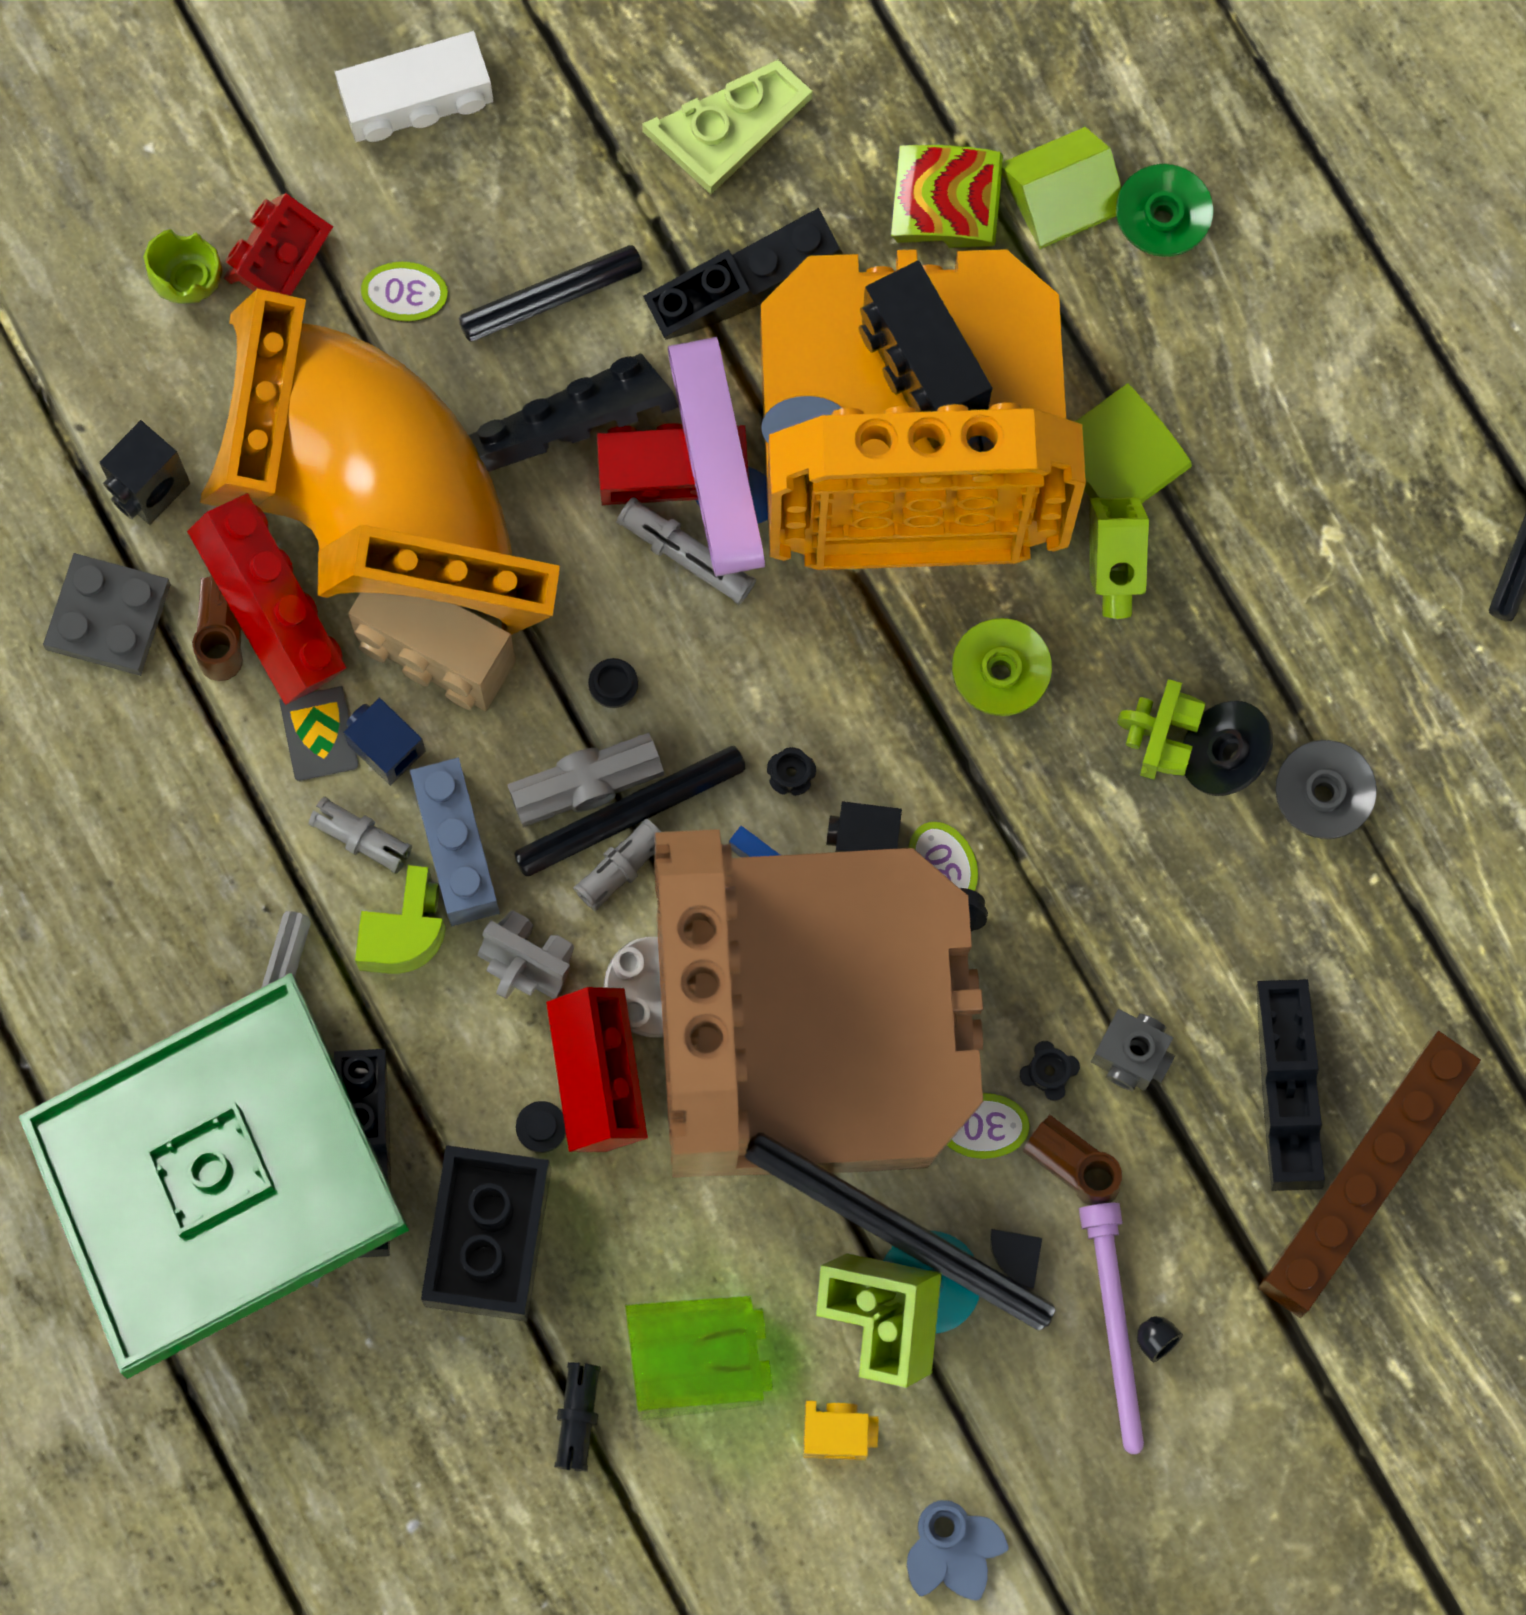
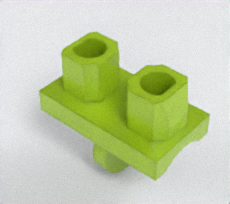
[1117,679,1206,780]

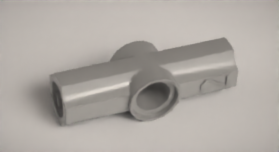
[507,733,664,827]

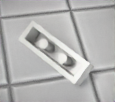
[335,31,494,142]

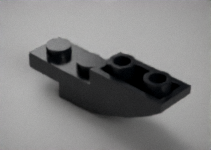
[643,208,843,340]
[334,1049,391,1258]

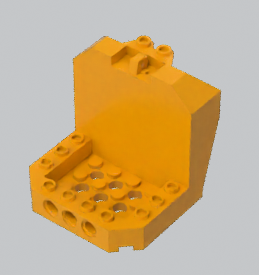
[760,249,1086,570]

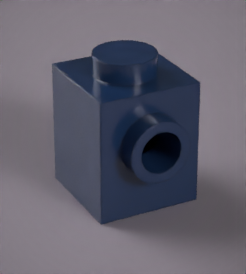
[343,697,426,786]

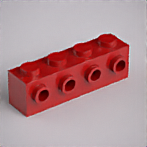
[187,493,347,705]

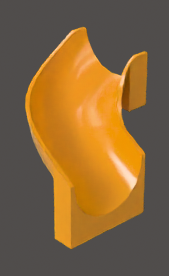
[200,288,560,635]

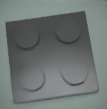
[43,553,171,676]

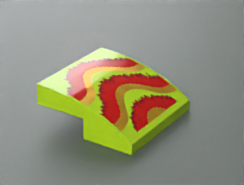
[891,145,1003,248]

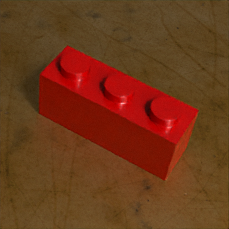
[597,423,749,505]
[546,987,648,1152]

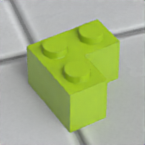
[816,1253,942,1388]

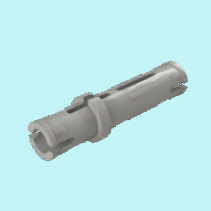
[616,497,756,605]

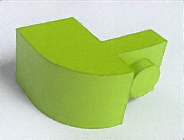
[355,865,446,974]

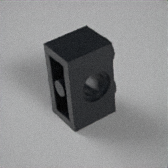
[99,420,190,525]

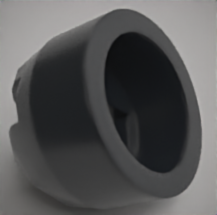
[1137,1316,1183,1362]

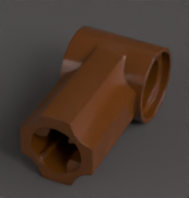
[192,575,243,681]
[1023,1115,1122,1205]

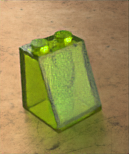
[625,1296,773,1421]

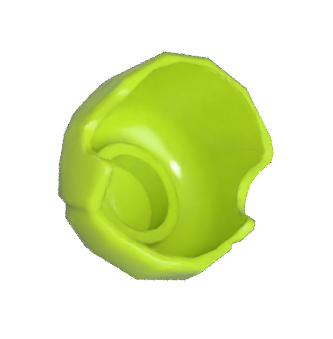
[143,229,223,303]

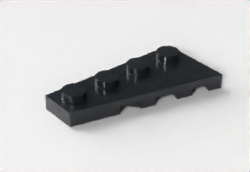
[468,353,679,472]

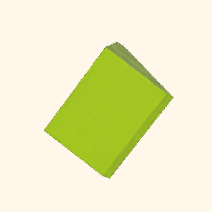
[1002,127,1122,250]

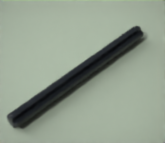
[744,1132,1055,1330]

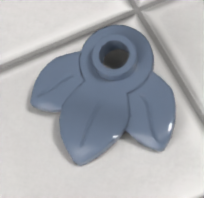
[907,1500,1009,1600]

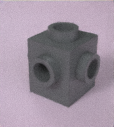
[1091,1009,1175,1091]

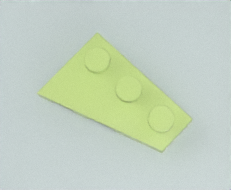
[642,60,812,194]

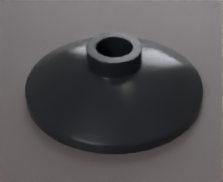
[1183,701,1273,796]

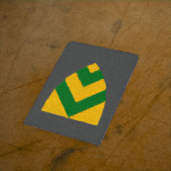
[279,686,358,781]

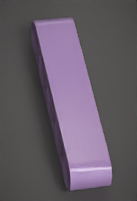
[668,337,765,577]

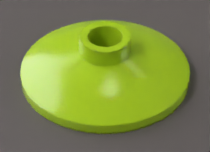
[952,618,1052,716]

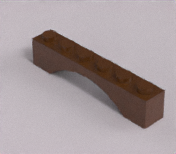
[1258,1030,1481,1318]

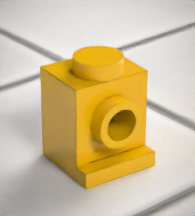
[803,1401,879,1460]

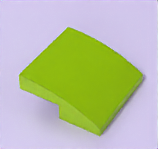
[1075,383,1192,503]

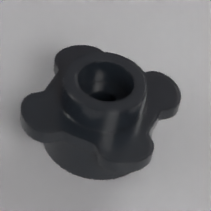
[1019,1041,1080,1101]

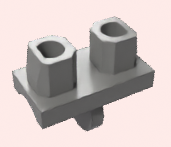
[477,910,574,999]

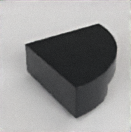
[990,1229,1042,1291]

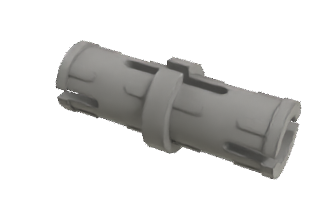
[309,797,412,874]
[573,819,661,911]

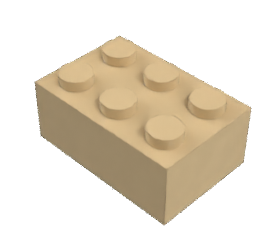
[348,592,516,712]

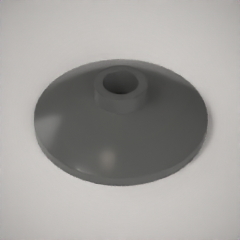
[1275,740,1377,839]

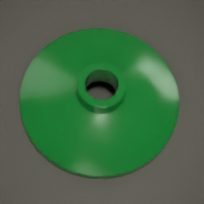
[1116,164,1213,257]

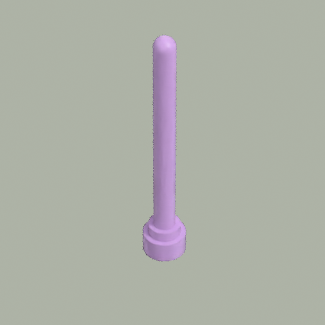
[1079,1203,1144,1454]

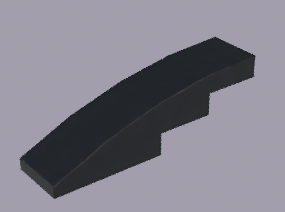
[1256,979,1325,1191]

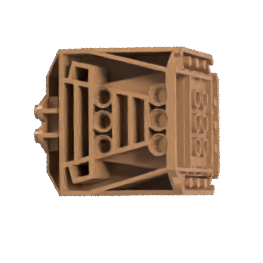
[655,829,983,1178]

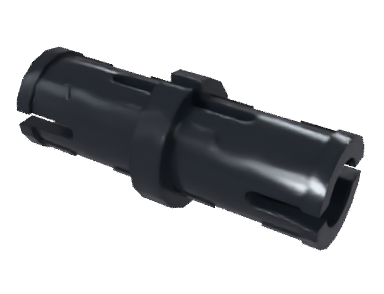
[554,1362,601,1472]

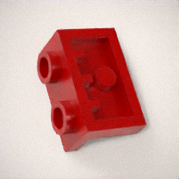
[223,193,333,296]

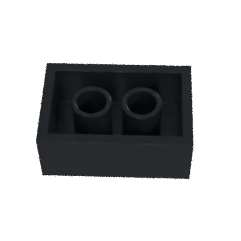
[859,260,992,449]
[421,1145,552,1322]

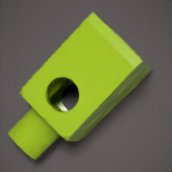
[1089,497,1149,619]

